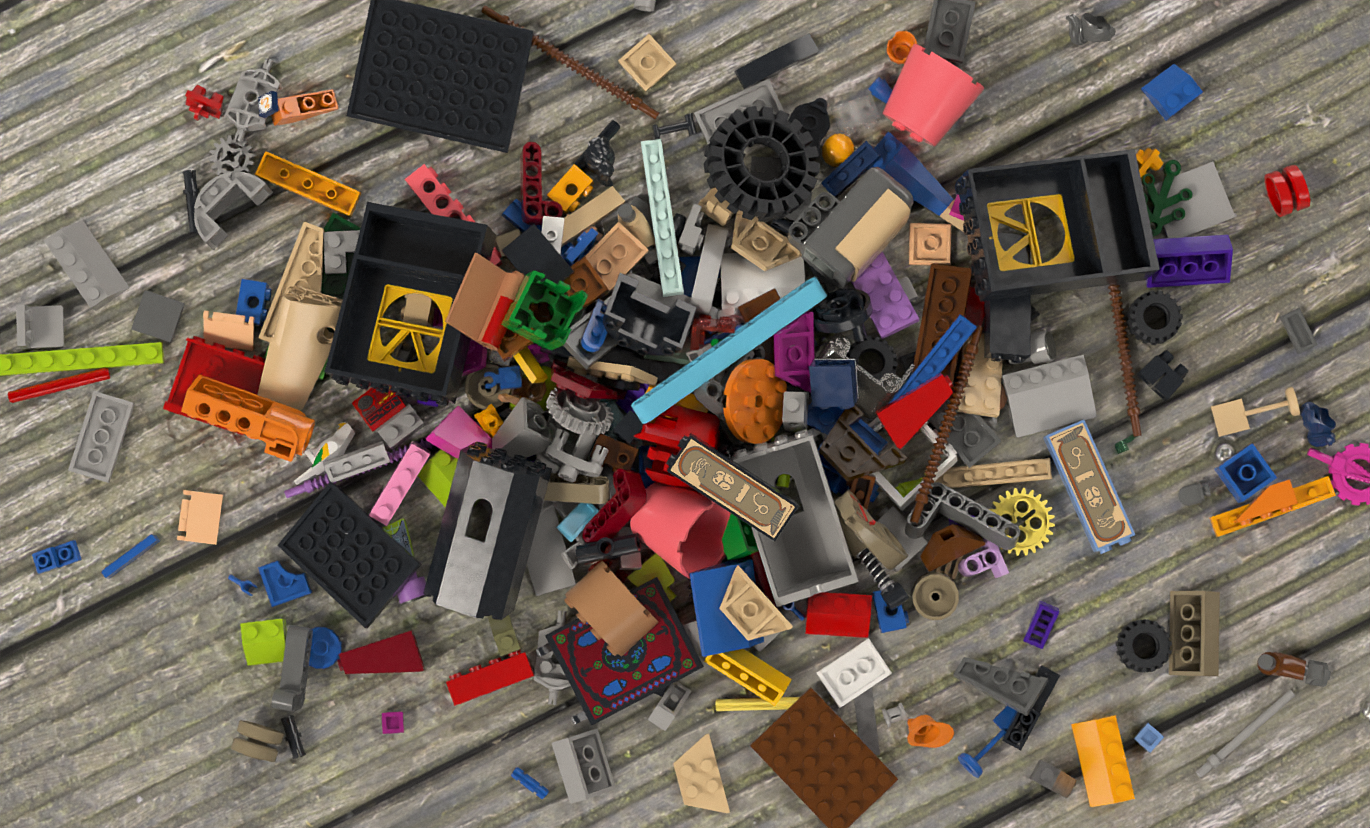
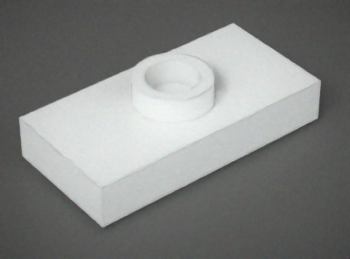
[541,216,564,255]

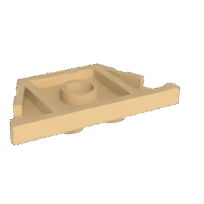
[731,210,802,271]
[719,566,793,641]
[673,733,730,813]

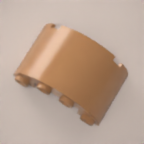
[564,560,659,657]

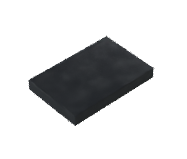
[501,224,574,284]

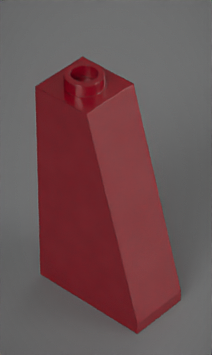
[337,630,426,674]

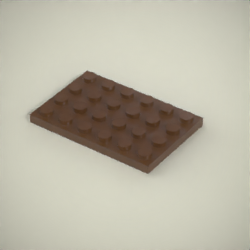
[750,687,898,828]

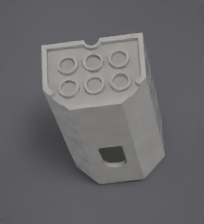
[731,429,858,607]

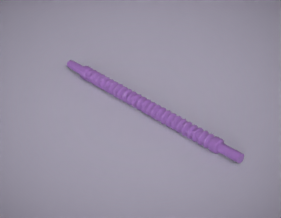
[284,422,482,498]

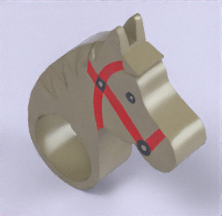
[834,490,908,570]

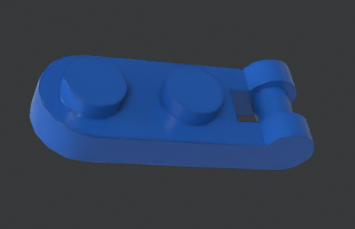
[581,299,607,352]

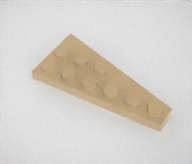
[259,222,324,343]

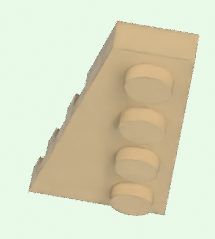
[567,358,658,386]

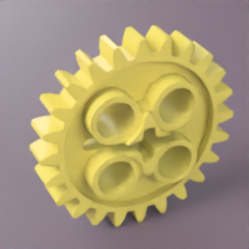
[989,488,1055,556]

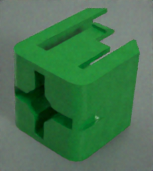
[501,270,588,350]

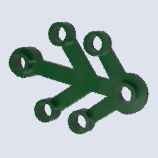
[1141,160,1192,237]

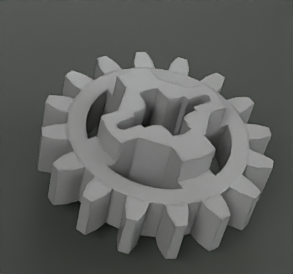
[209,135,255,176]

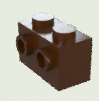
[590,433,639,473]
[846,474,876,511]

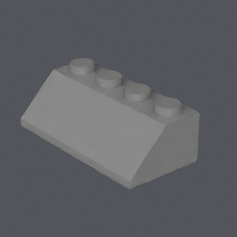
[44,220,130,311]

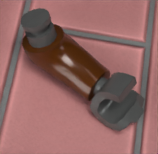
[1257,652,1331,687]

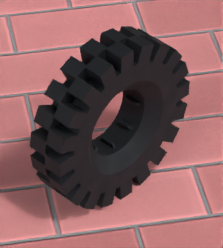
[704,106,820,222]

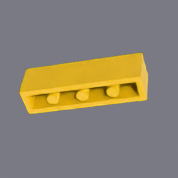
[704,649,792,706]

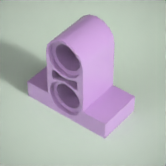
[958,538,1009,578]

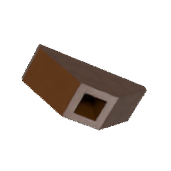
[920,524,985,572]

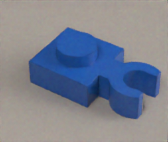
[484,366,522,390]

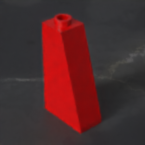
[875,373,954,449]

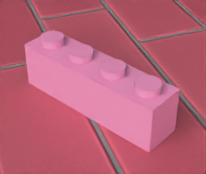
[369,441,431,526]

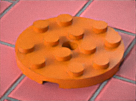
[723,359,787,444]

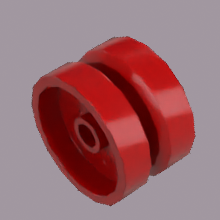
[1265,165,1310,217]

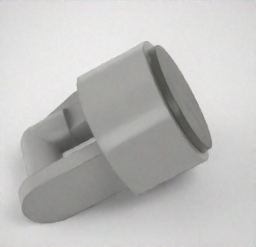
[1009,330,1056,364]

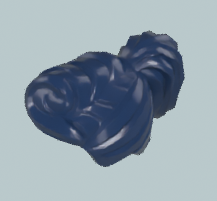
[1300,402,1336,447]

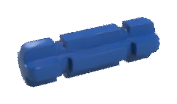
[511,767,549,799]

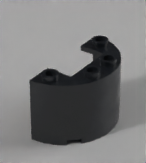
[603,273,697,356]

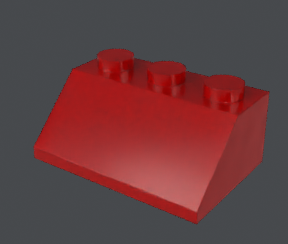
[805,592,872,638]

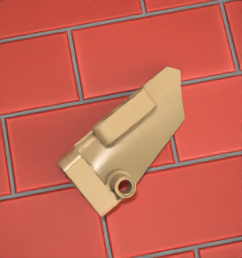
[258,286,342,410]

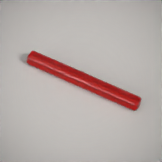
[8,368,110,403]

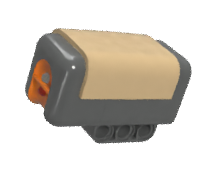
[788,167,913,289]

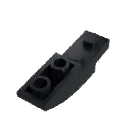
[1002,665,1060,751]

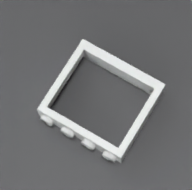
[868,417,958,511]

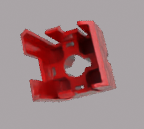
[634,405,720,492]

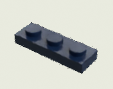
[821,141,881,198]

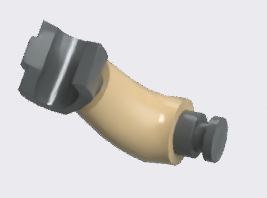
[618,204,659,274]

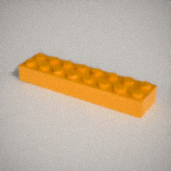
[255,151,361,217]

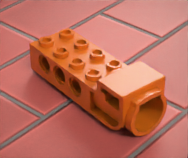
[181,374,315,462]

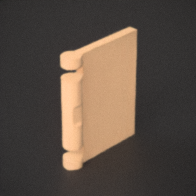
[203,310,255,351]
[177,490,223,545]

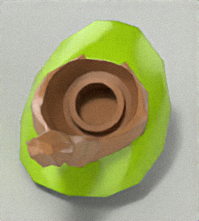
[498,365,558,411]

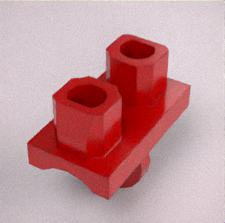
[185,85,224,121]

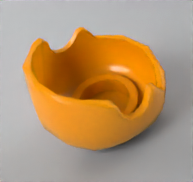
[822,133,855,167]

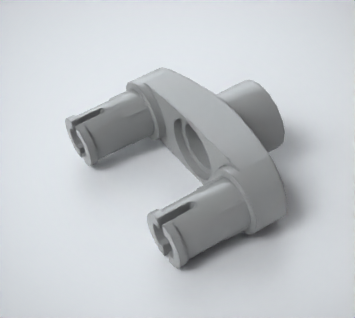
[545,429,609,482]

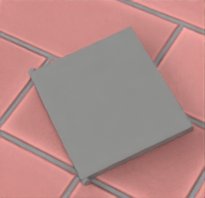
[1154,161,1237,238]

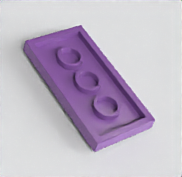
[850,252,919,339]

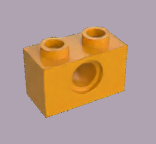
[547,164,594,214]

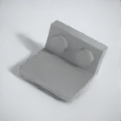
[16,304,64,349]

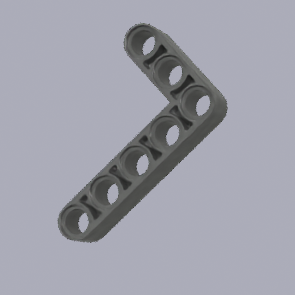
[905,482,1020,550]

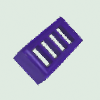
[1023,601,1060,649]

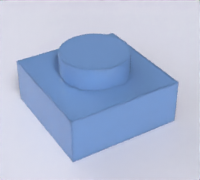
[1133,723,1164,753]

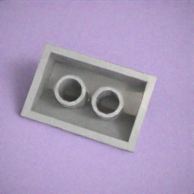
[552,728,616,804]

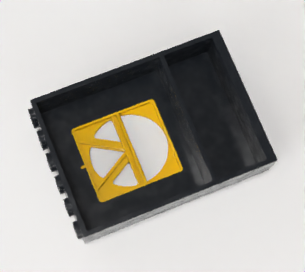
[955,149,1160,302]
[325,202,496,406]

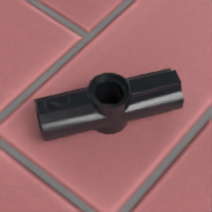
[575,533,642,564]

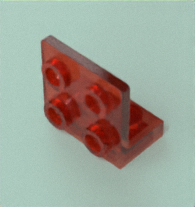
[690,314,737,351]

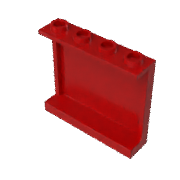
[163,336,265,436]

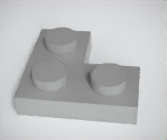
[324,230,360,275]

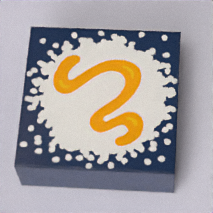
[258,90,278,118]

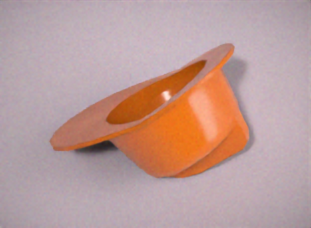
[907,715,954,748]

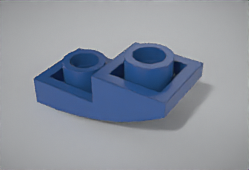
[32,540,82,574]

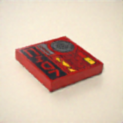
[352,388,406,432]

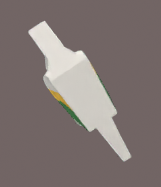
[294,422,355,485]

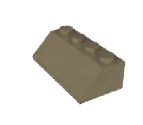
[1169,591,1220,677]

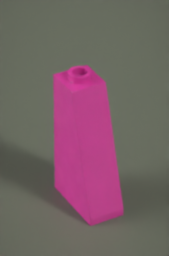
[425,405,492,459]

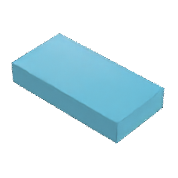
[556,503,599,542]

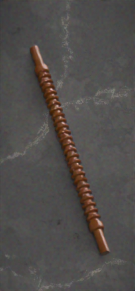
[481,5,660,120]
[1108,284,1142,437]
[910,325,984,524]

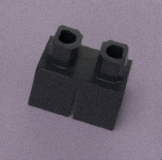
[1136,350,1189,402]

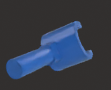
[228,575,257,596]
[781,602,805,621]

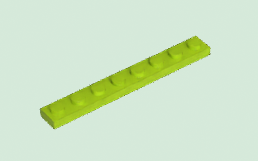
[0,342,164,376]

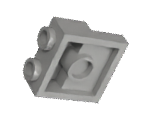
[679,204,704,257]

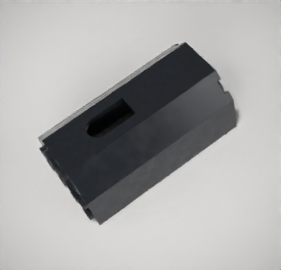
[423,441,552,620]

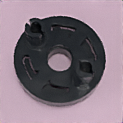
[809,289,873,342]

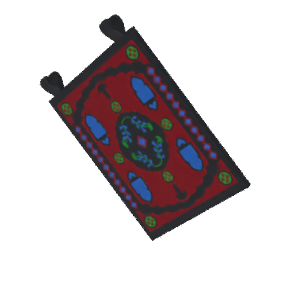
[536,577,704,726]

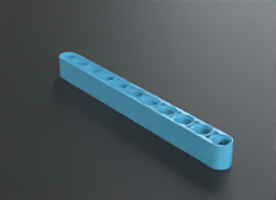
[631,277,827,424]

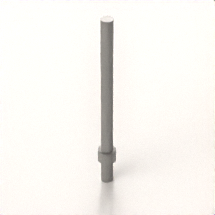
[1195,690,1295,778]

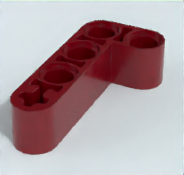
[520,141,563,225]
[583,468,647,543]

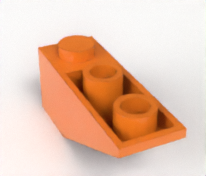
[271,89,339,126]
[1233,479,1298,526]

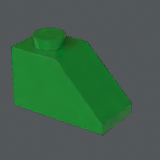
[722,513,759,560]

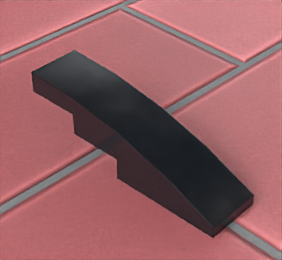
[734,33,819,89]

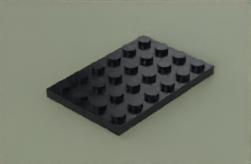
[277,482,422,628]

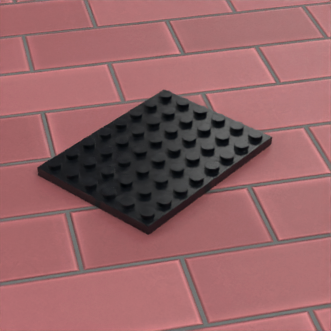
[346,0,535,153]

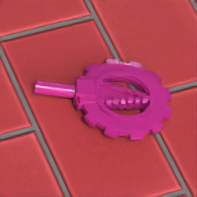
[1307,443,1370,506]

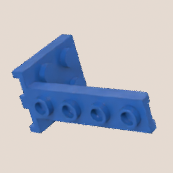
[502,199,598,266]

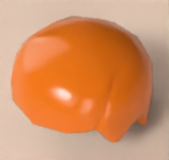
[887,31,918,65]

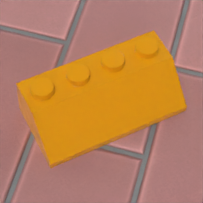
[1071,715,1135,807]

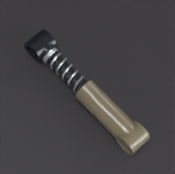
[831,491,910,610]

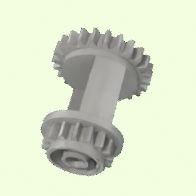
[535,387,614,473]

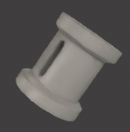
[882,703,908,727]

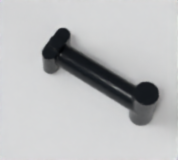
[652,113,697,139]

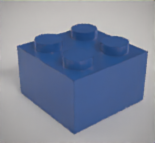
[1214,443,1277,503]

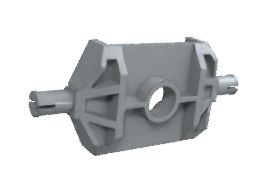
[225,58,282,144]
[534,611,571,705]

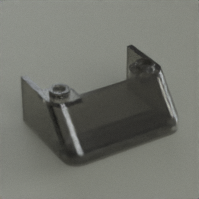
[815,332,915,419]

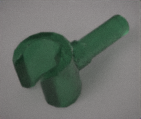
[1115,434,1138,454]

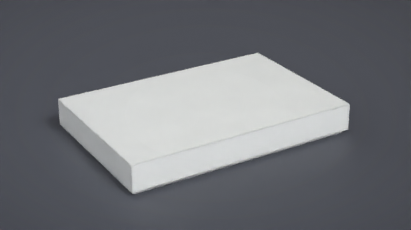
[816,638,892,708]

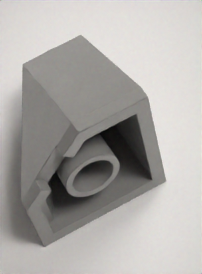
[492,397,557,457]

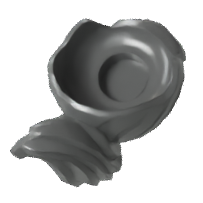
[1066,13,1116,45]

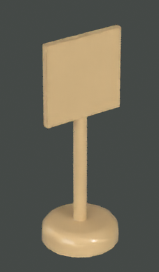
[1211,387,1300,437]

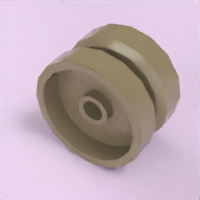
[465,364,512,411]
[912,572,959,620]
[231,720,285,762]

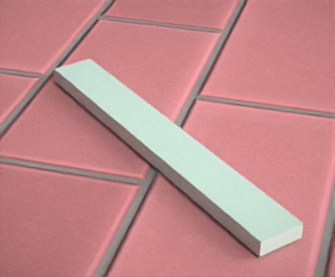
[641,139,684,297]

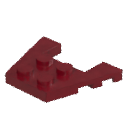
[551,358,627,399]

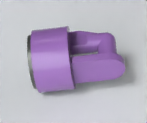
[397,572,427,605]

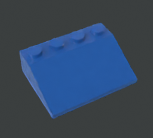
[690,559,764,657]

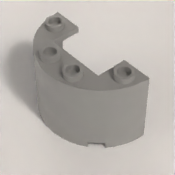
[194,172,273,250]

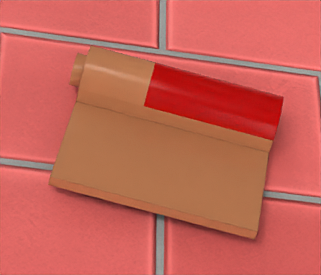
[445,253,525,351]

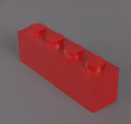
[446,650,534,706]

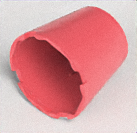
[882,44,984,147]
[630,482,731,579]

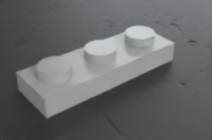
[323,441,390,483]

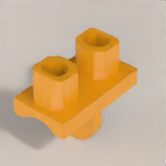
[1136,148,1164,186]
[474,404,504,438]

